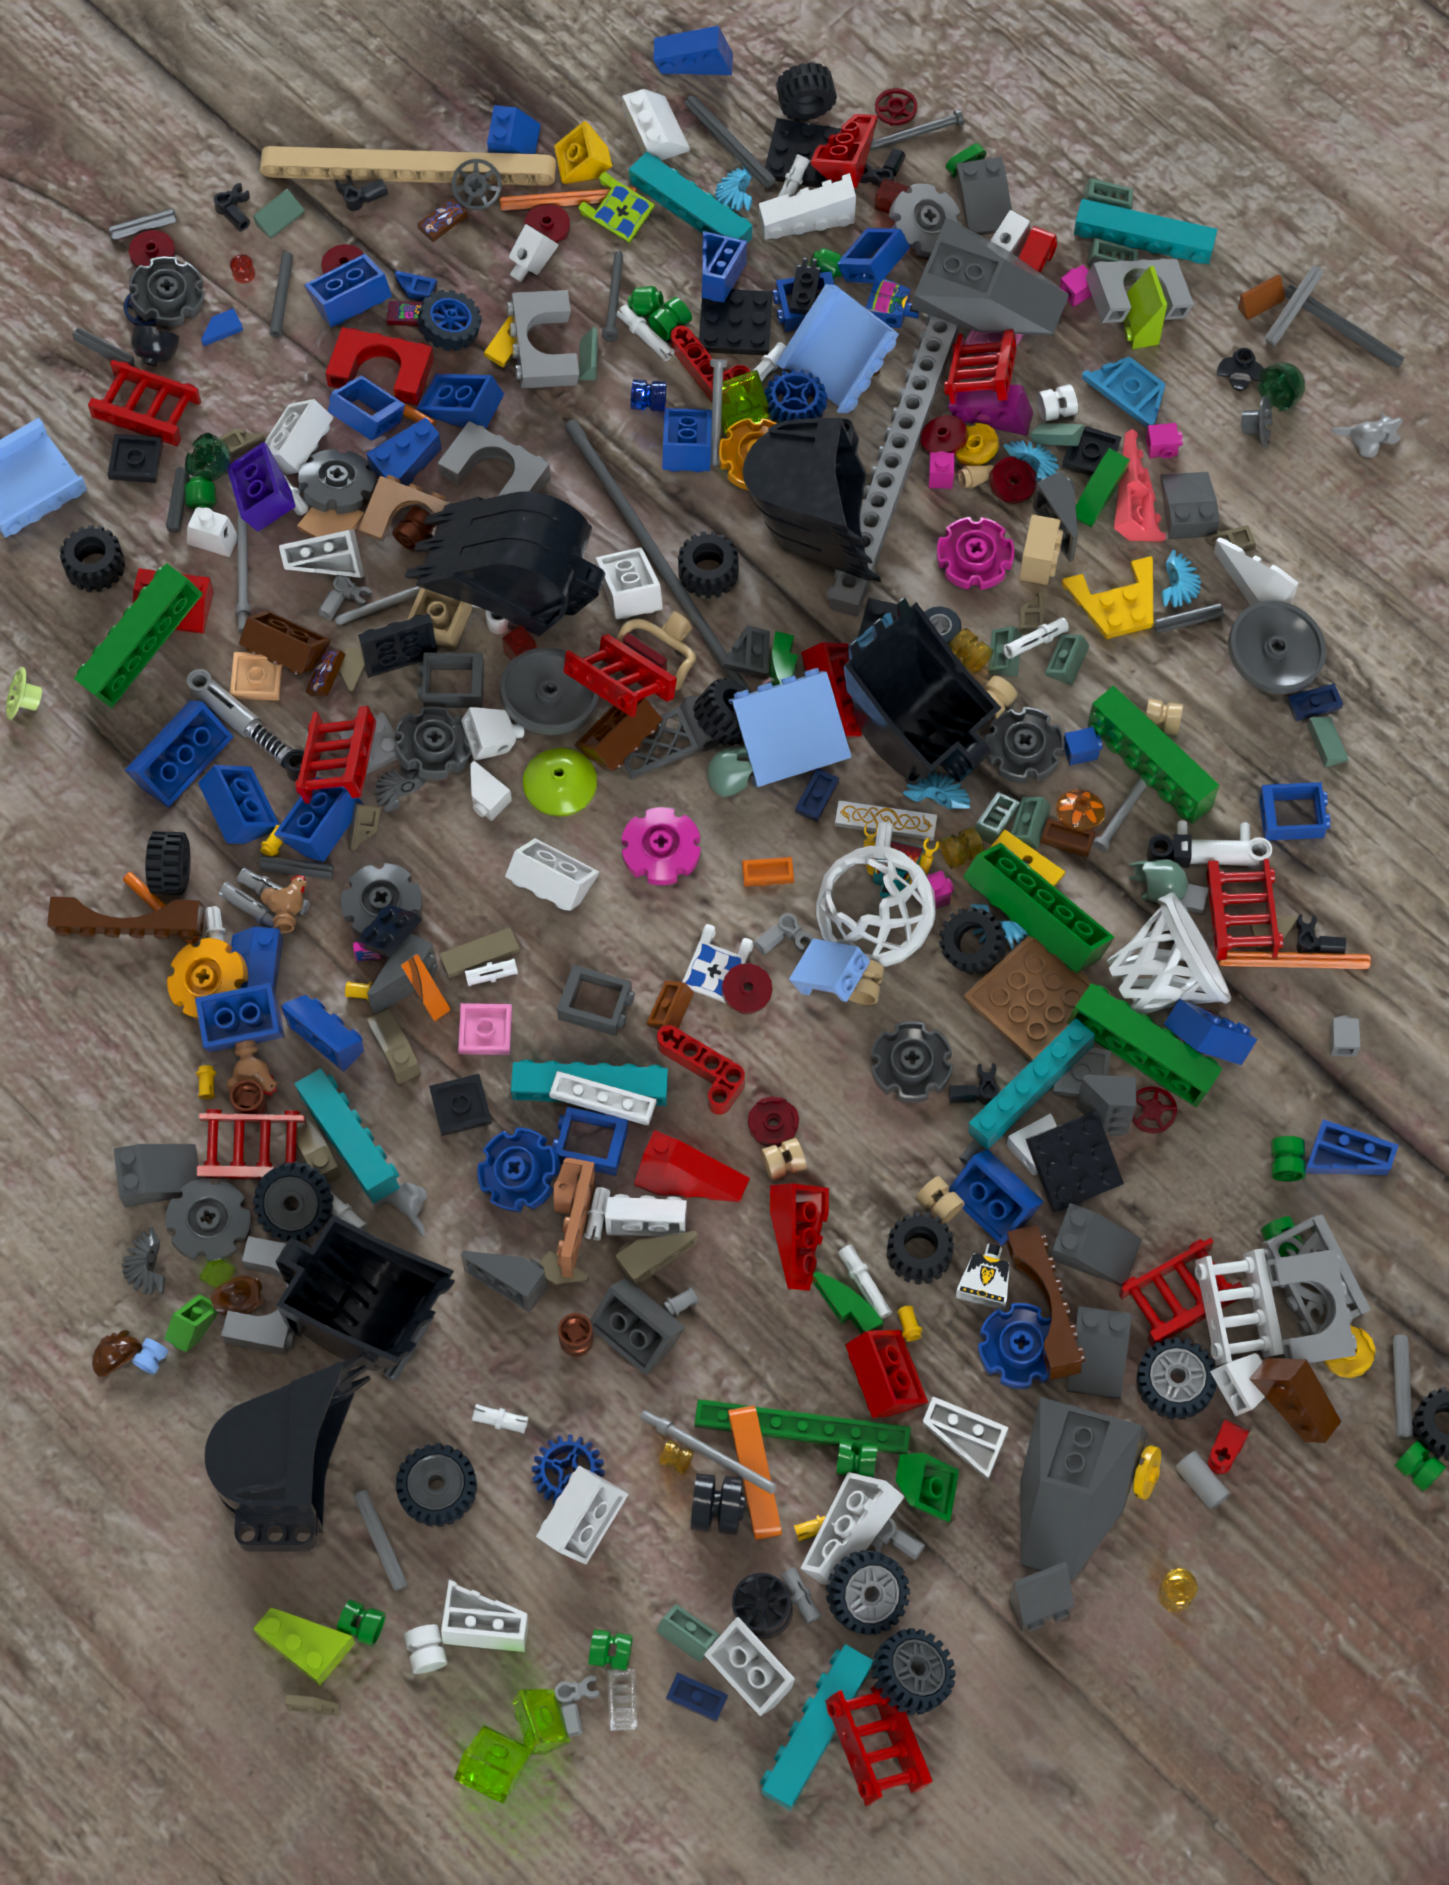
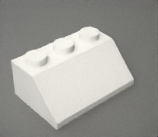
[622,89,690,160]
[265,399,334,475]
[505,838,599,911]
[605,1194,687,1237]
[536,1466,629,1564]
[704,1617,795,1716]

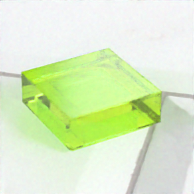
[199,1259,236,1288]

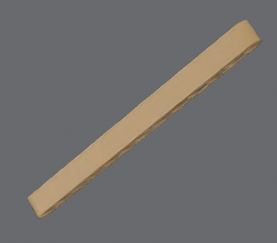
[260,146,556,186]

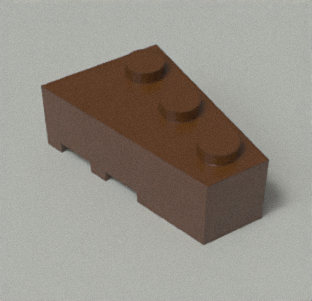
[1249,1358,1341,1443]

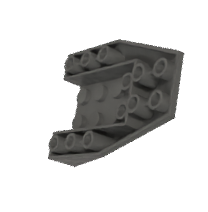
[912,217,1069,336]
[1021,1397,1148,1581]

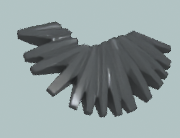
[374,767,427,812]
[122,1227,166,1295]

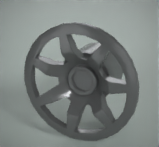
[452,159,502,210]
[1241,395,1272,448]

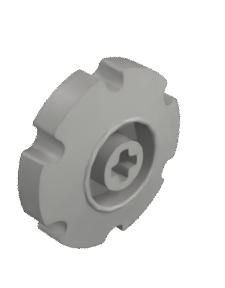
[889,184,962,257]

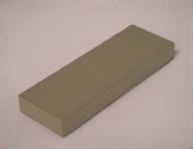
[439,927,520,978]

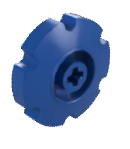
[477,1128,560,1212]
[978,1303,1051,1389]

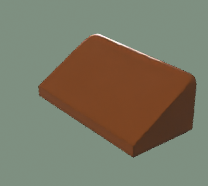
[1238,275,1285,320]
[646,980,694,1030]

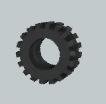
[776,62,837,121]
[60,525,125,592]
[678,531,739,599]
[693,678,752,746]
[145,831,191,895]
[939,907,1007,975]
[887,1212,954,1285]
[1412,1387,1449,1461]

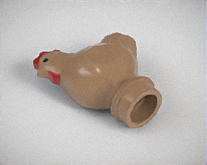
[260,875,308,933]
[227,1040,278,1096]

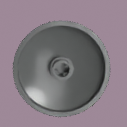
[1228,600,1326,694]
[500,647,598,735]

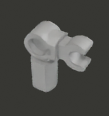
[318,575,372,621]
[754,913,814,955]
[869,1518,925,1560]
[555,1676,600,1737]

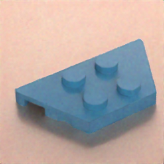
[1081,356,1166,428]

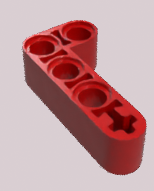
[1018,226,1058,274]
[671,326,751,407]
[657,1025,745,1115]

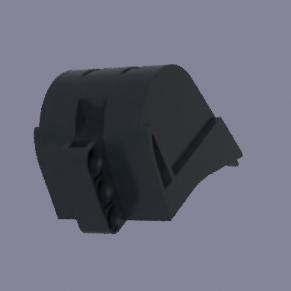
[743,417,881,582]
[405,491,605,636]
[844,597,1002,785]
[275,1215,455,1371]
[205,1355,371,1552]

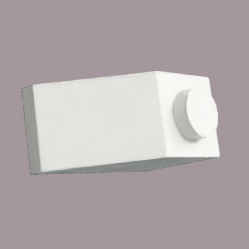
[470,761,512,821]

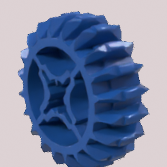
[763,368,827,424]
[532,1434,605,1506]

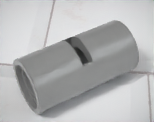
[1175,1451,1231,1510]

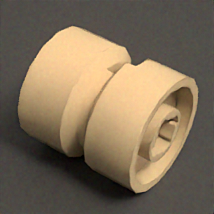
[984,676,1017,722]
[1145,698,1183,736]
[848,960,884,1005]
[761,1138,807,1181]
[915,1176,965,1225]

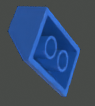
[304,254,392,328]
[198,765,280,844]
[274,777,363,862]
[195,983,285,1053]
[281,995,364,1072]
[949,1149,1044,1246]

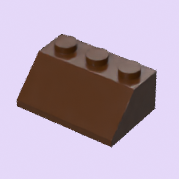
[239,610,331,675]
[574,698,663,771]

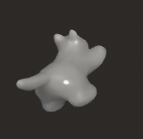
[1331,412,1403,458]
[372,1183,427,1236]

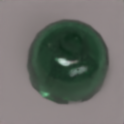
[1258,362,1306,412]
[185,432,231,482]

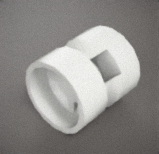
[1037,384,1078,422]
[403,1624,448,1674]

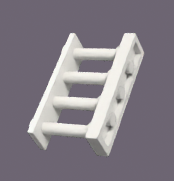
[1195,1248,1284,1366]

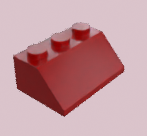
[133,568,214,634]
[845,1330,929,1418]

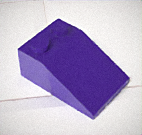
[226,442,296,532]

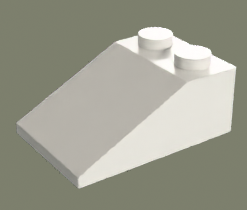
[595,547,663,620]

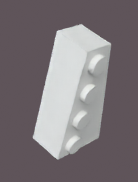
[759,173,856,239]
[800,1472,905,1585]

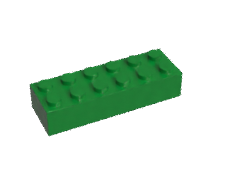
[74,563,203,709]
[1088,685,1219,824]
[963,842,1115,973]
[1066,983,1223,1108]

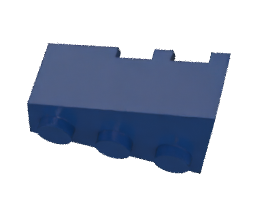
[366,417,442,486]

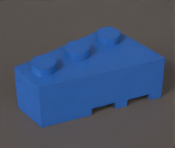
[653,26,733,75]
[702,231,747,302]
[1164,999,1258,1065]
[1306,1119,1399,1175]

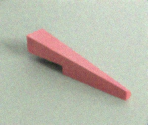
[1114,429,1166,542]

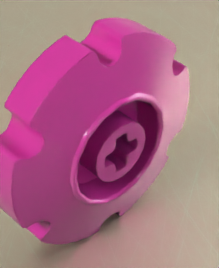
[936,517,1014,590]
[621,807,701,885]

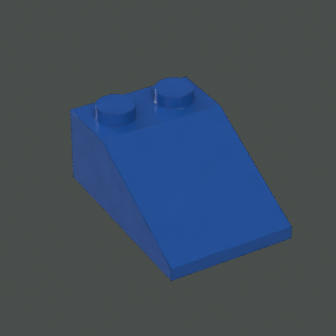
[416,374,504,428]
[662,408,712,473]

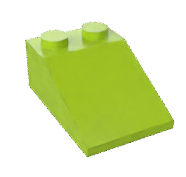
[1123,266,1167,350]

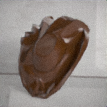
[210,1276,265,1315]
[92,1330,142,1377]

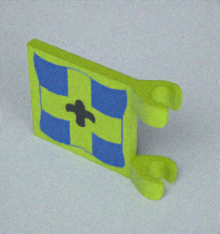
[578,172,655,243]

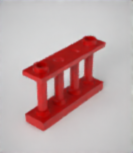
[944,329,1017,404]
[88,360,201,447]
[563,634,677,717]
[295,705,377,804]
[1206,859,1283,960]
[197,1109,306,1180]
[1119,1237,1244,1347]
[825,1685,933,1807]

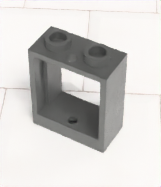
[418,653,484,708]
[557,965,635,1036]

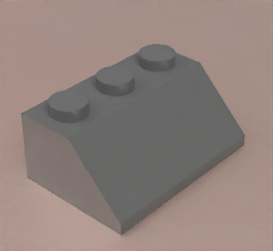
[1076,1075,1136,1136]
[590,1278,686,1375]

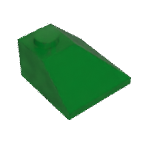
[895,1453,959,1522]

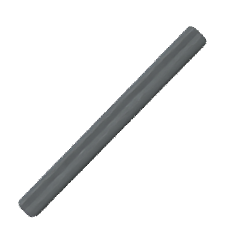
[685,95,776,188]
[1285,284,1404,368]

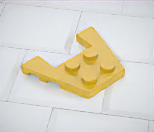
[1061,556,1153,639]

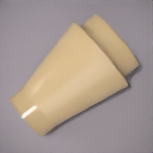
[958,465,993,489]

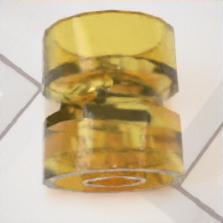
[949,628,994,674]
[939,826,985,869]
[1158,1569,1198,1612]

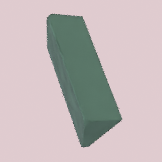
[254,189,305,239]
[578,327,598,380]
[1030,423,1085,446]
[988,626,1022,677]
[1045,634,1089,684]
[1307,717,1349,767]
[1011,797,1051,848]
[657,1604,720,1662]

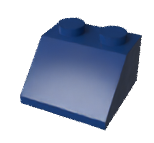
[487,105,541,154]

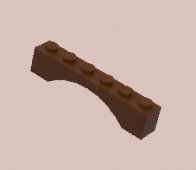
[47,897,205,940]
[1007,1225,1085,1380]

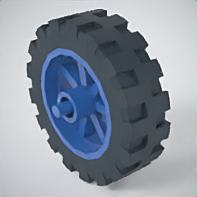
[417,290,482,351]

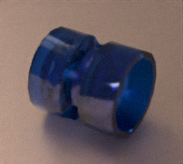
[630,379,667,412]

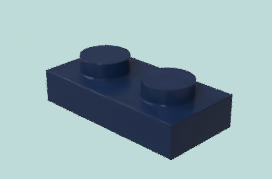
[1287,683,1343,721]
[795,768,839,822]
[666,1672,728,1722]

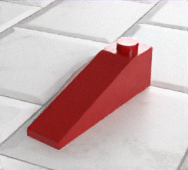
[811,114,878,188]
[801,642,862,737]
[634,1130,750,1202]
[770,1183,829,1291]

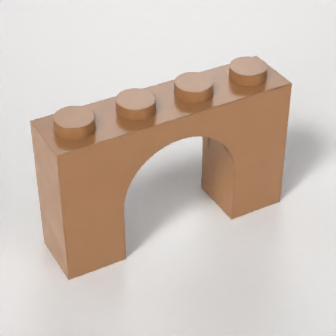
[358,475,458,556]

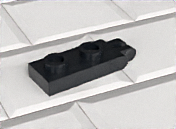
[790,257,821,315]

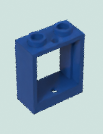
[837,228,910,284]
[772,271,834,332]
[328,375,405,441]
[1259,782,1331,841]
[552,1107,629,1176]

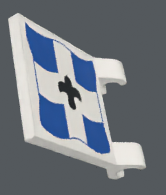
[682,924,753,1003]

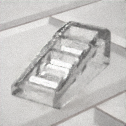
[607,1669,637,1730]

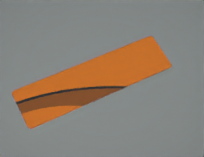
[401,954,450,1021]

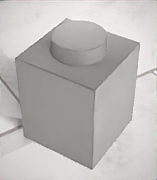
[1329,1015,1360,1057]

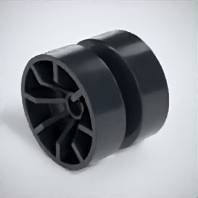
[691,1473,745,1535]
[732,1573,793,1639]

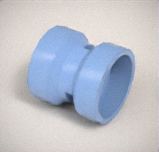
[132,1338,169,1375]

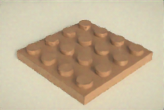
[963,936,1095,1061]

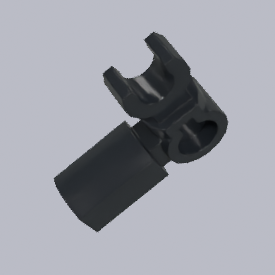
[860,148,906,191]
[335,175,388,211]
[214,183,250,232]
[1296,914,1346,954]
[949,1063,998,1105]

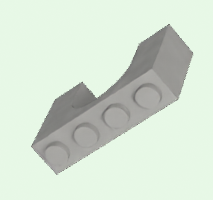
[1085,258,1194,323]
[507,290,579,388]
[438,421,550,496]
[221,1236,295,1356]
[1267,1249,1357,1363]

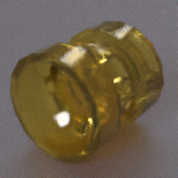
[658,1439,694,1475]

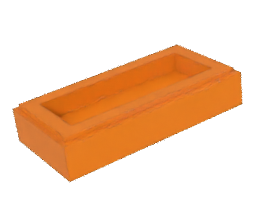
[742,857,794,887]

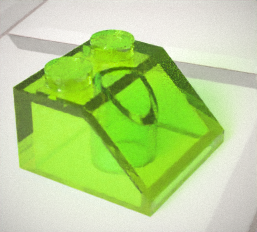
[721,370,768,434]
[512,1689,571,1755]
[454,1725,533,1804]

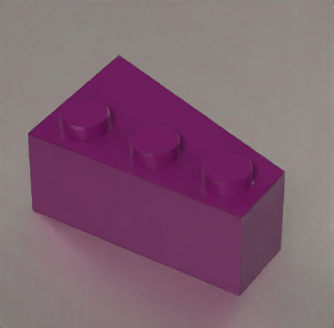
[948,385,1033,436]

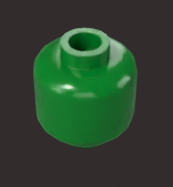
[809,248,842,280]
[628,286,664,317]
[184,476,217,510]

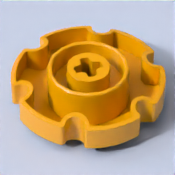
[718,418,777,491]
[167,938,248,1019]

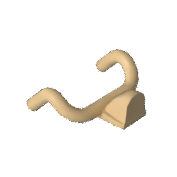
[616,611,696,690]

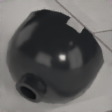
[131,326,179,366]

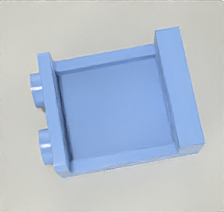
[789,939,870,1002]

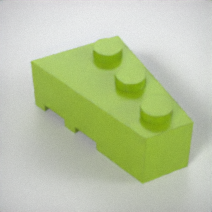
[253,1607,355,1686]

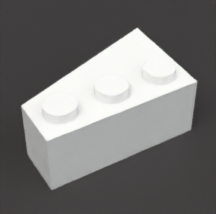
[279,529,365,578]
[923,1397,1009,1481]
[441,1580,528,1652]

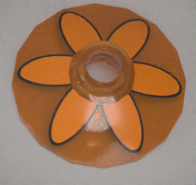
[1056,789,1105,830]

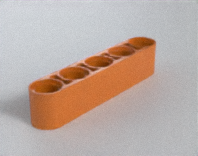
[728,1405,782,1541]

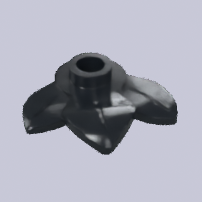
[1217,348,1265,391]

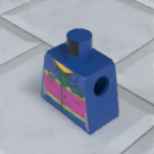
[866,278,920,328]

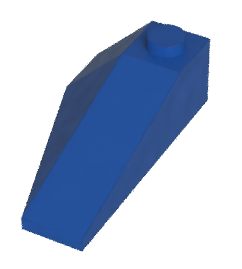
[231,927,283,993]

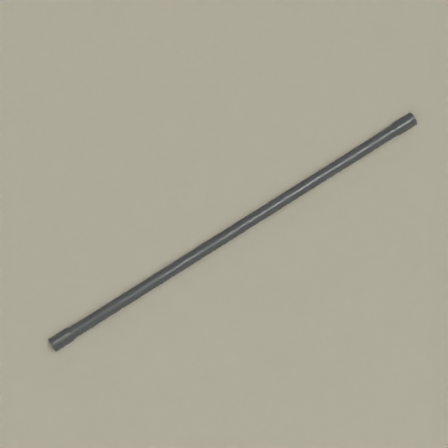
[565,419,751,692]

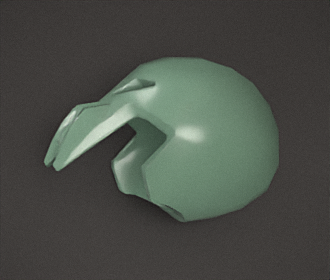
[707,746,753,797]
[1129,859,1188,903]

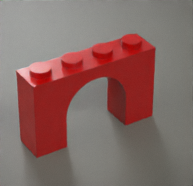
[325,327,434,406]

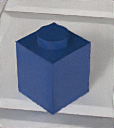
[1064,727,1102,766]

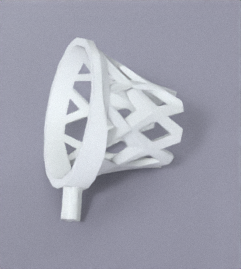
[816,822,936,967]
[1107,893,1231,1015]

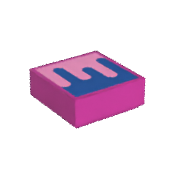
[353,942,382,962]

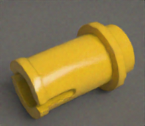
[260,825,283,857]
[345,981,373,1002]
[196,1065,216,1100]
[897,1306,923,1342]
[794,1515,825,1542]

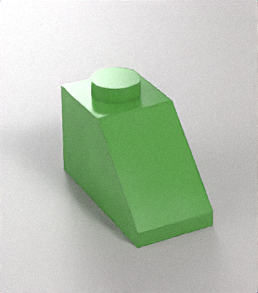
[164,1294,219,1352]

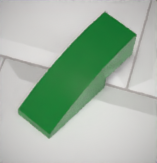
[1075,448,1130,528]
[769,631,798,686]
[812,1271,883,1334]

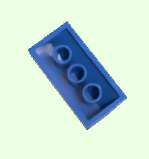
[125,700,234,807]

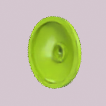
[523,748,597,817]

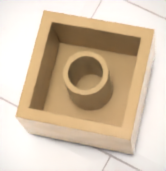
[1019,514,1063,585]
[407,588,473,650]

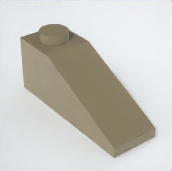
[366,1009,421,1085]
[286,1110,341,1184]
[615,1231,698,1286]

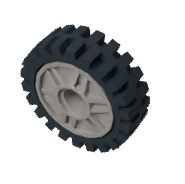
[1136,1337,1217,1420]
[826,1550,910,1635]

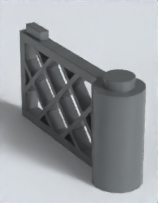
[624,695,720,779]

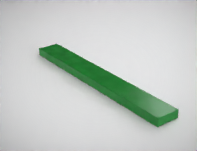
[694,1399,911,1454]

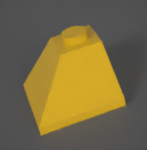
[554,121,612,184]

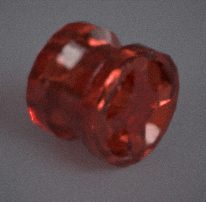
[230,254,256,284]

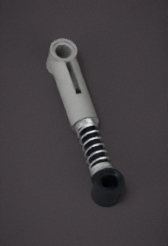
[187,669,304,782]

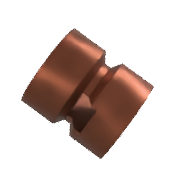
[392,505,436,551]
[230,1080,268,1123]
[558,1313,594,1357]

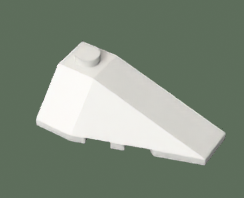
[1214,537,1299,605]

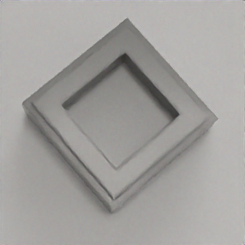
[1180,883,1209,914]

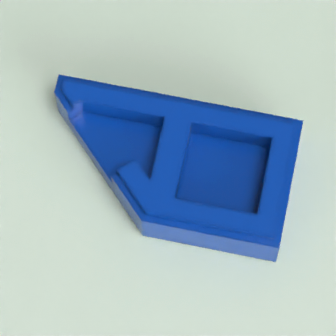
[395,271,437,301]
[201,308,244,346]

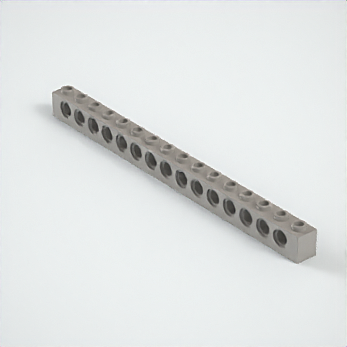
[827,314,960,617]

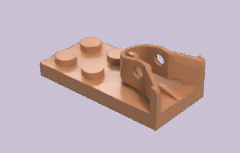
[554,1158,595,1278]

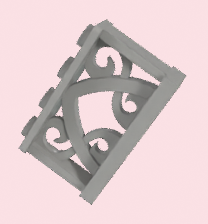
[1261,1214,1371,1336]

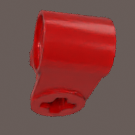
[1208,1419,1250,1475]

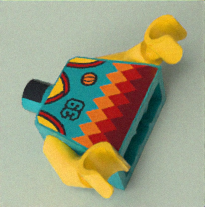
[863,824,940,898]

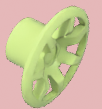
[6,667,42,719]

